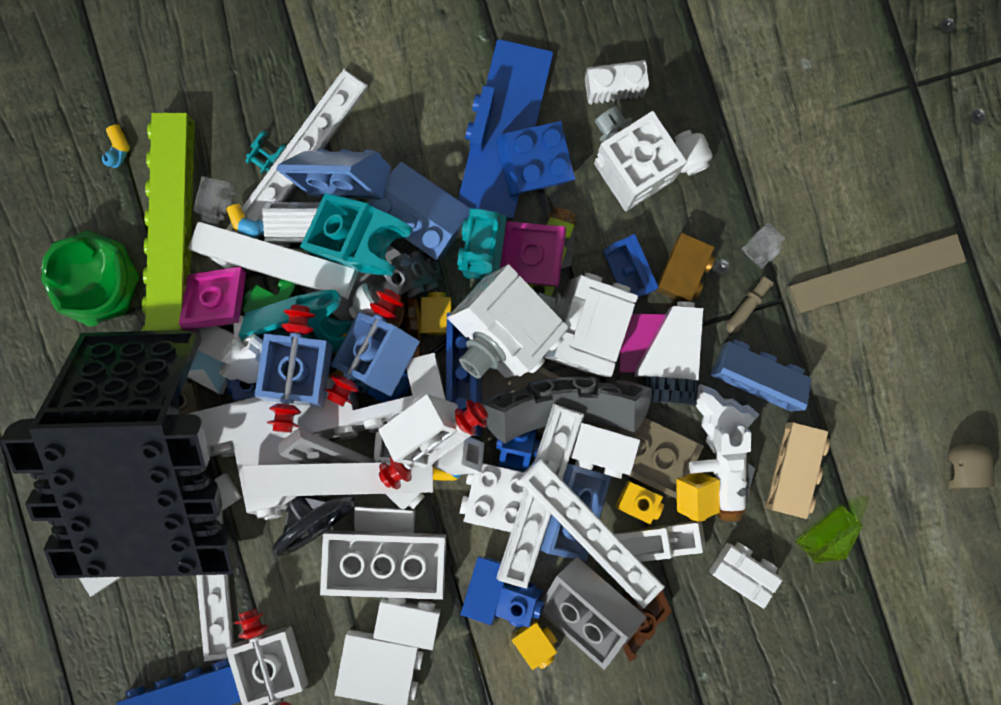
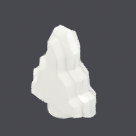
[219,334,263,384]
[696,384,759,454]

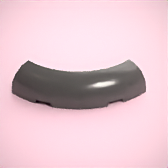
[481,377,652,444]

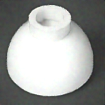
[349,283,380,320]

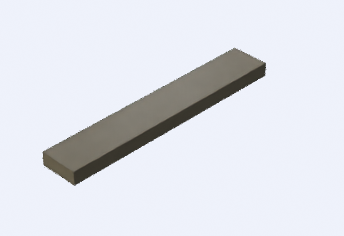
[788,234,966,314]

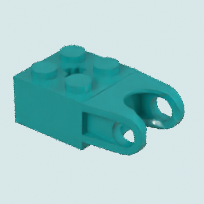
[300,193,413,276]
[457,208,507,280]
[238,289,354,353]

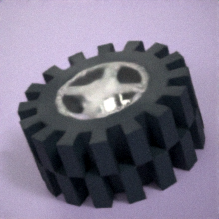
[644,377,699,405]

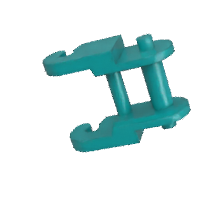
[246,130,287,174]

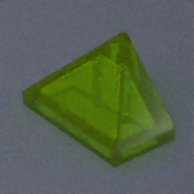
[796,506,863,563]

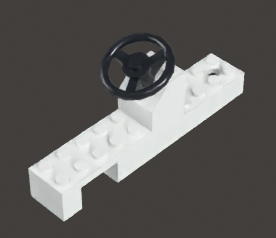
[189,353,446,557]

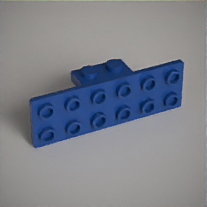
[458,39,553,219]

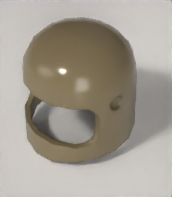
[947,444,995,491]

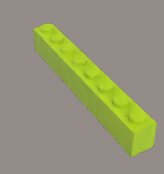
[141,113,195,331]

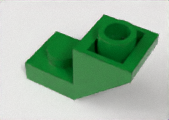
[242,279,302,313]

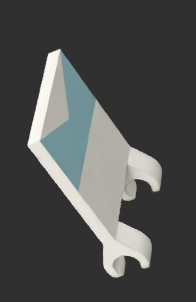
[187,316,244,395]

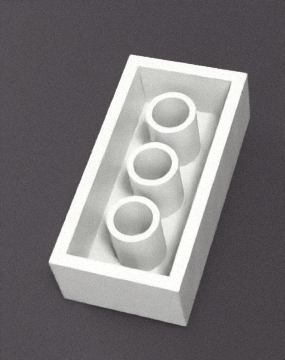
[320,530,447,599]

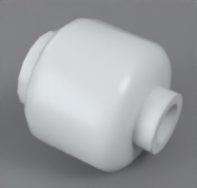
[674,130,713,176]

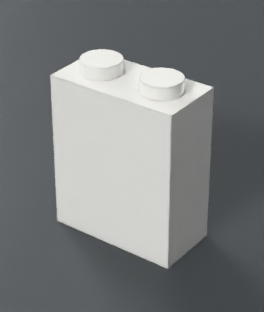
[335,629,423,705]

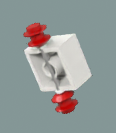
[378,394,488,490]
[226,608,309,705]

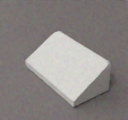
[354,505,416,533]

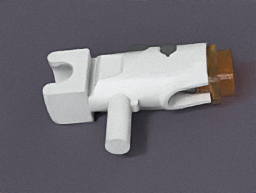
[689,424,755,521]

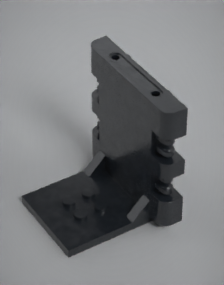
[0,329,237,578]

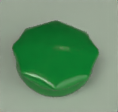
[41,230,139,327]

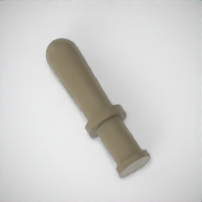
[726,276,774,334]

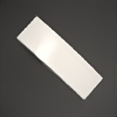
[615,521,706,562]

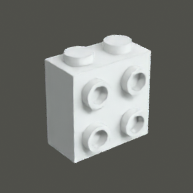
[460,462,525,532]

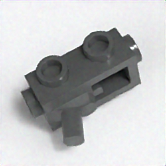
[374,249,443,299]

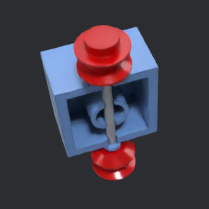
[324,288,420,407]
[255,305,333,433]

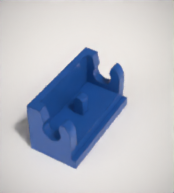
[603,234,658,299]
[460,556,505,625]

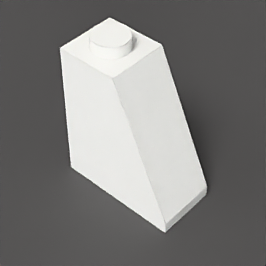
[634,301,703,380]

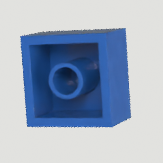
[496,121,575,197]

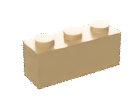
[765,422,830,519]

